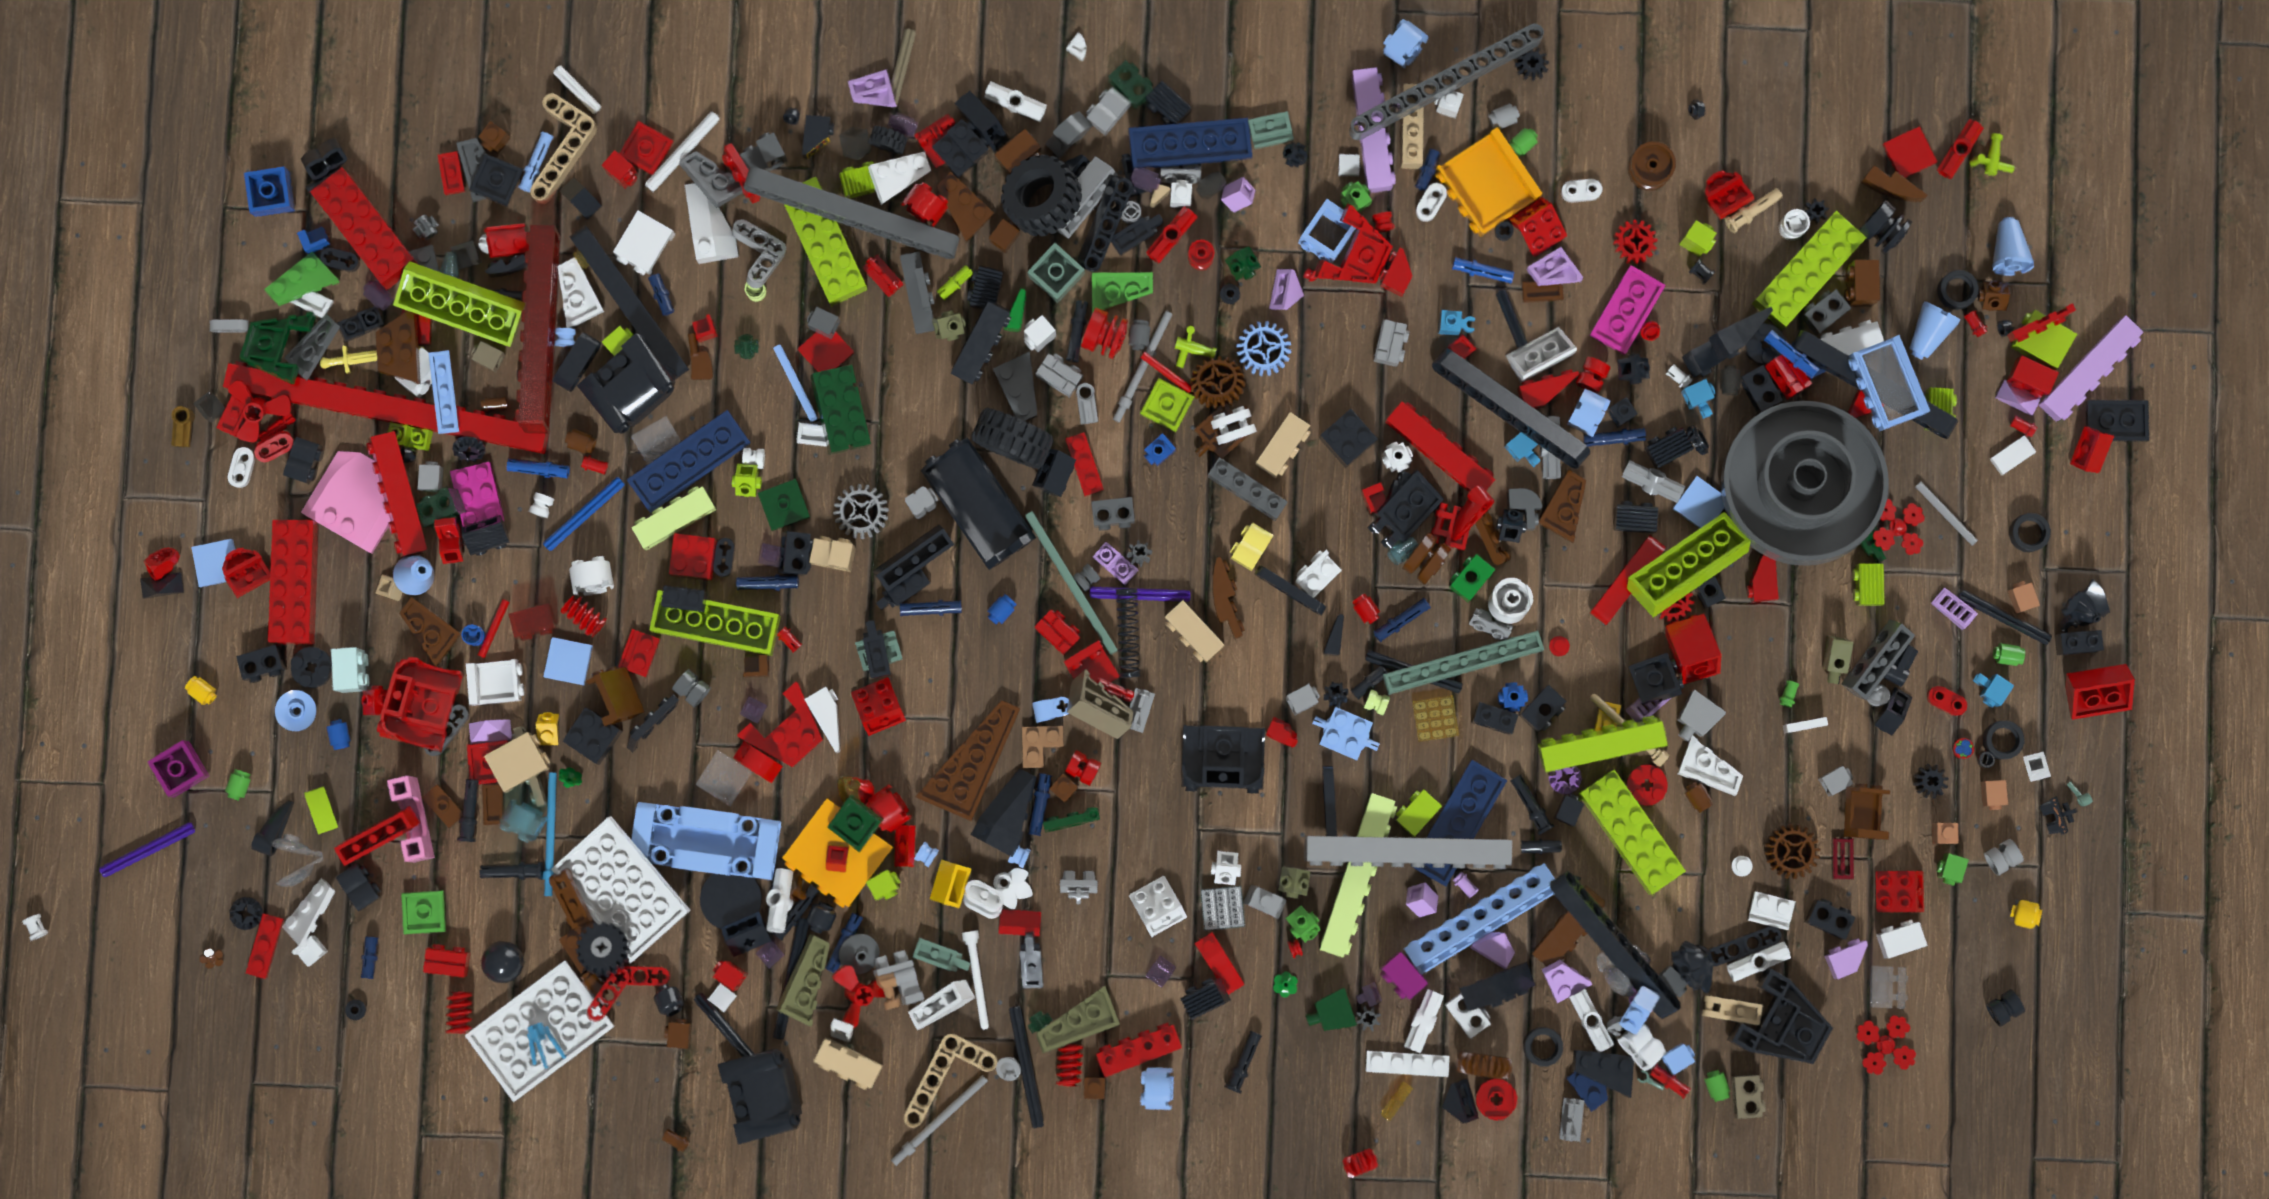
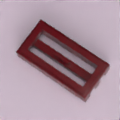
[1832,838,1854,879]

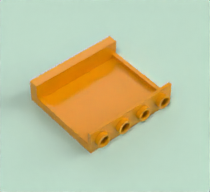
[1435,127,1543,237]
[783,799,894,908]

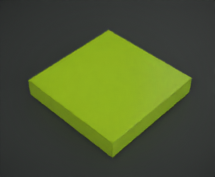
[1140,378,1194,433]

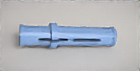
[518,132,553,192]

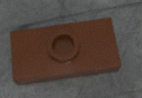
[422,784,463,828]

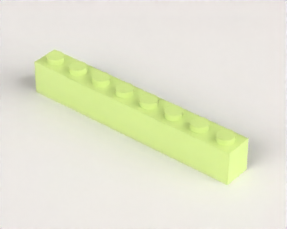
[1319,793,1397,958]

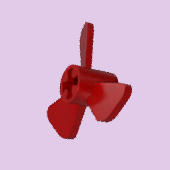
[228,380,291,442]
[832,965,886,1029]

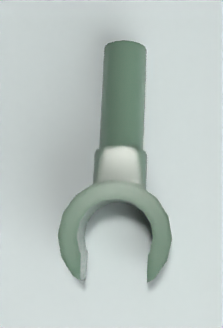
[2067,781,2093,806]
[1637,1070,1664,1090]

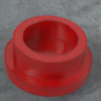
[1640,321,1660,341]
[1549,636,1570,657]

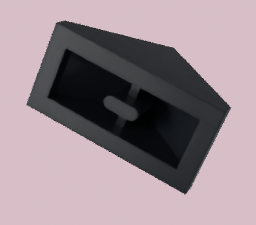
[559,177,602,220]

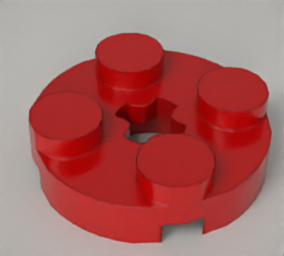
[1626,765,1668,806]
[1475,1078,1517,1120]

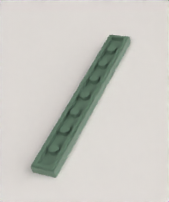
[1026,511,1118,655]
[1383,631,1544,695]

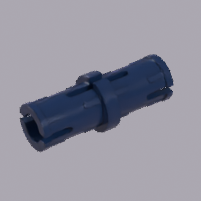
[1414,149,1441,191]
[648,274,675,316]
[360,937,378,979]

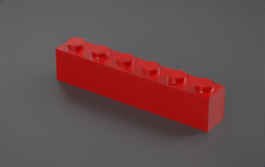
[1385,401,1496,492]
[366,431,427,557]

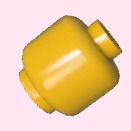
[2010,900,2043,929]

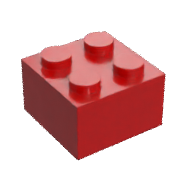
[669,533,717,581]

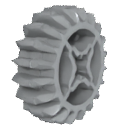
[833,484,889,539]

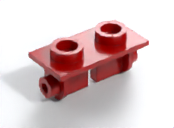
[862,255,904,297]

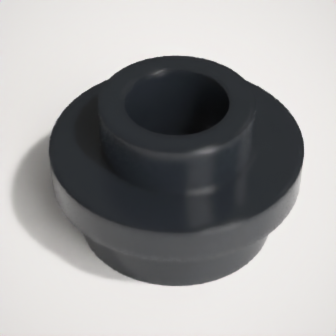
[1688,99,1705,120]
[1220,284,1240,304]
[345,1000,366,1020]

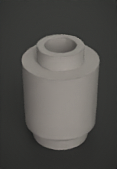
[1488,104,1520,130]

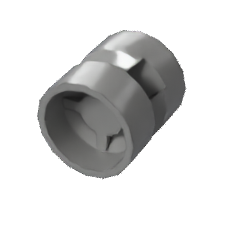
[1984,839,2024,876]

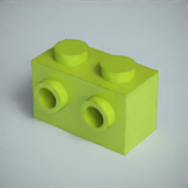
[1679,220,1717,257]
[866,870,901,900]

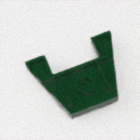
[239,312,316,384]

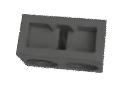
[1801,290,1851,336]
[1091,497,1135,531]

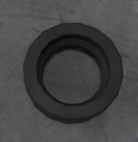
[1937,270,1979,310]
[2009,513,2051,552]
[1983,720,2025,760]
[1523,1027,1563,1067]

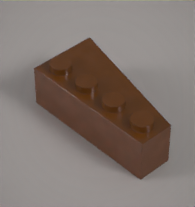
[1532,885,1605,966]

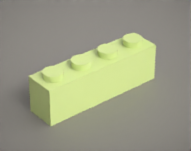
[632,486,717,551]

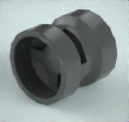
[1072,563,1101,592]

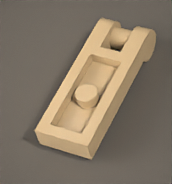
[1702,995,1763,1025]

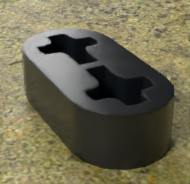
[320,248,360,272]
[713,538,735,577]

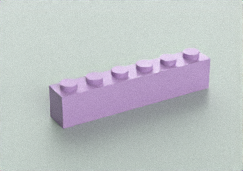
[1351,68,1395,193]
[2039,316,2143,422]

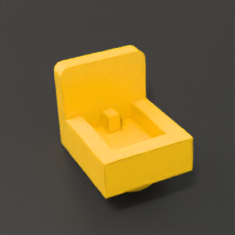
[536,712,559,745]

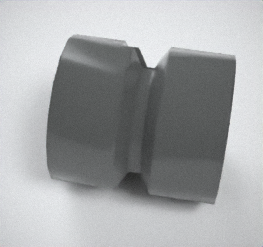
[672,669,711,708]

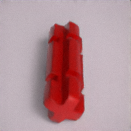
[259,413,296,441]
[1096,678,1134,702]

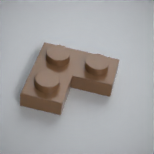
[1022,726,1064,768]

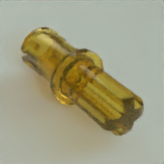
[1381,1081,1414,1121]

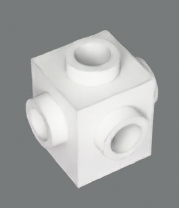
[1382,442,1413,472]
[1211,851,1241,885]

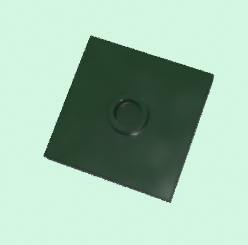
[758,479,810,532]
[827,794,884,852]

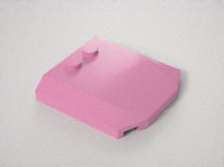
[301,451,390,554]

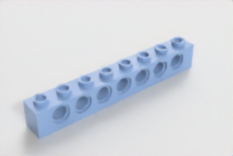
[1404,864,1555,975]

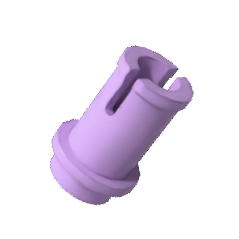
[1453,872,1479,898]

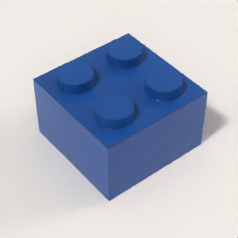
[244,167,295,217]

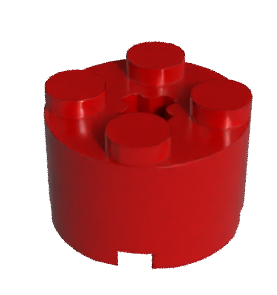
[901,182,949,227]
[865,784,912,832]

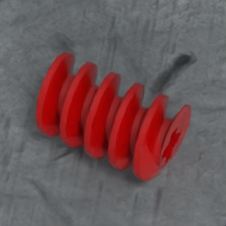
[561,595,607,637]
[445,991,473,1034]
[1055,1044,1084,1087]

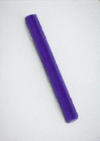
[1090,587,1191,602]
[99,823,195,877]

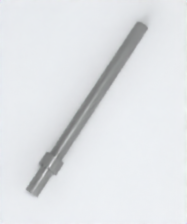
[1113,311,1173,423]
[891,1075,988,1166]

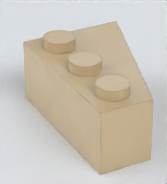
[814,1038,883,1090]

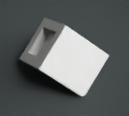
[292,936,328,967]

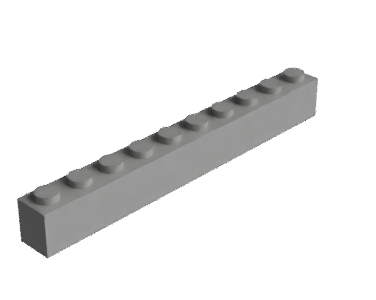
[1304,836,1512,869]

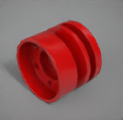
[1081,308,1128,359]

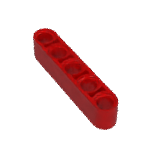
[1590,535,1666,625]

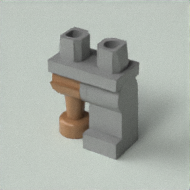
[873,950,924,1010]

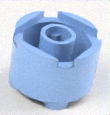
[1383,19,1428,68]
[1567,389,1610,437]
[1141,1067,1174,1110]

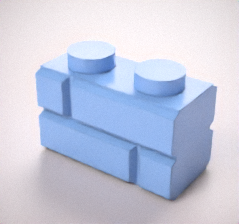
[1619,986,1660,1035]

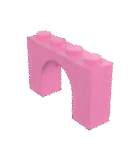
[387,776,435,862]

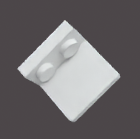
[1296,550,1342,598]
[1129,876,1187,937]

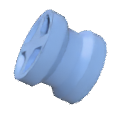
[555,328,576,347]
[914,842,939,868]
[1008,845,1031,868]

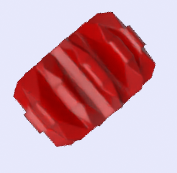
[1342,1149,1378,1178]

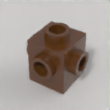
[1977,281,2010,311]

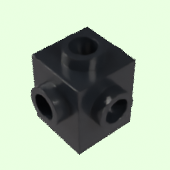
[1617,354,1650,384]
[1496,509,1527,543]

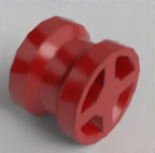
[1372,211,1395,233]

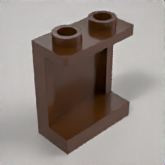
[586,666,645,726]
[1844,783,1890,840]

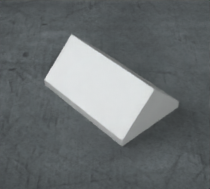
[1506,327,1577,383]

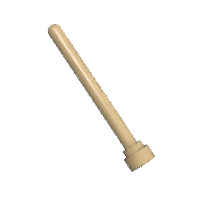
[1590,694,1670,767]

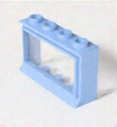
[1848,335,1930,432]

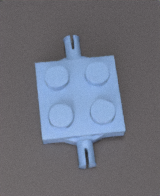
[1313,707,1380,760]

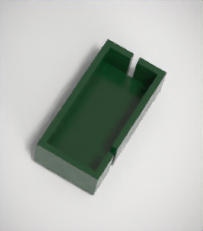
[810,365,871,455]

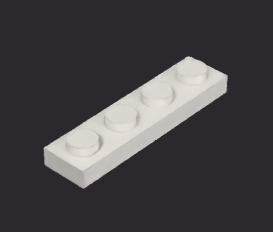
[1365,1051,1449,1077]

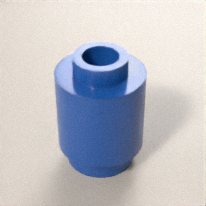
[987,594,1017,624]
[326,719,351,750]

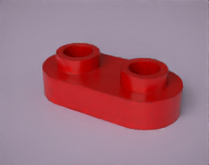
[254,431,294,462]
[1927,686,1967,716]

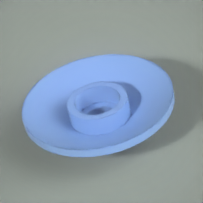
[275,690,316,731]

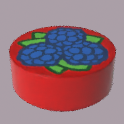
[1952,738,1974,759]

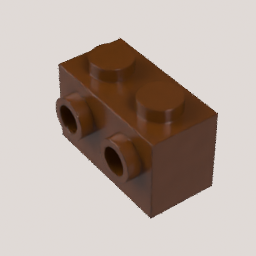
[995,129,1041,175]

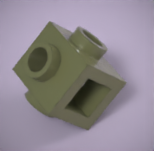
[932,310,966,341]
[1278,867,1311,898]

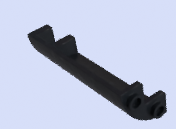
[920,438,1036,570]

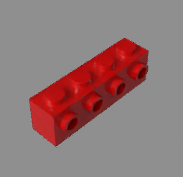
[1096,1022,1182,1077]

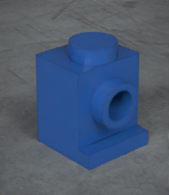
[1144,433,1176,466]

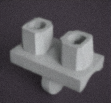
[1060,871,1097,904]

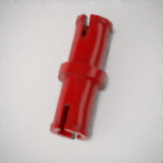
[1649,1064,1691,1099]

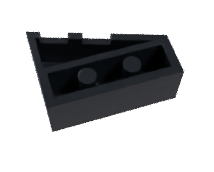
[1459,962,1536,1012]

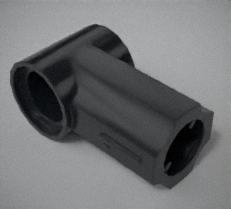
[1884,645,1918,687]

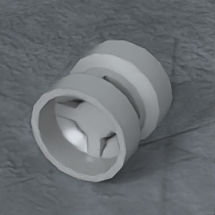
[1121,201,1141,225]

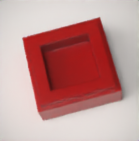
[1447,334,1476,360]

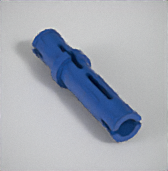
[1452,257,1514,284]
[1764,330,1820,379]
[507,458,570,479]

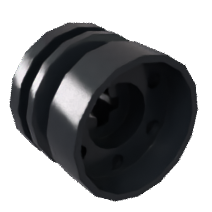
[1859,200,1912,254]

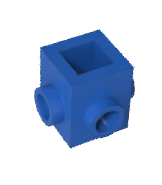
[1498,682,1528,712]

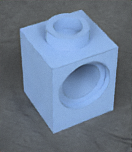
[1662,1043,1695,1075]

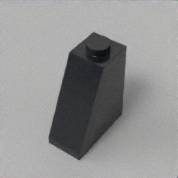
[955,91,1009,152]

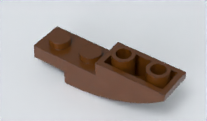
[1212,557,1245,640]

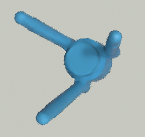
[527,1022,566,1069]

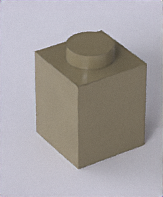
[471,341,506,373]

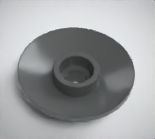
[839,934,880,974]

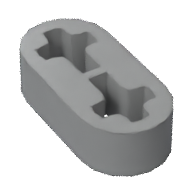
[210,319,249,333]

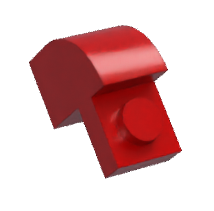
[434,517,463,564]
[733,741,783,783]

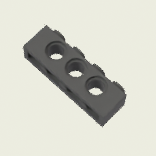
[1208,457,1288,521]
[1841,620,1915,700]

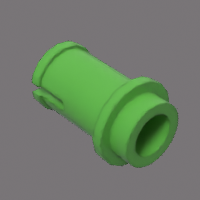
[1779,680,1799,708]

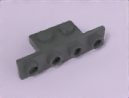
[900,252,934,334]

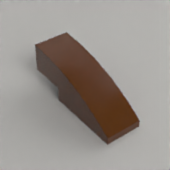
[1861,166,1928,202]

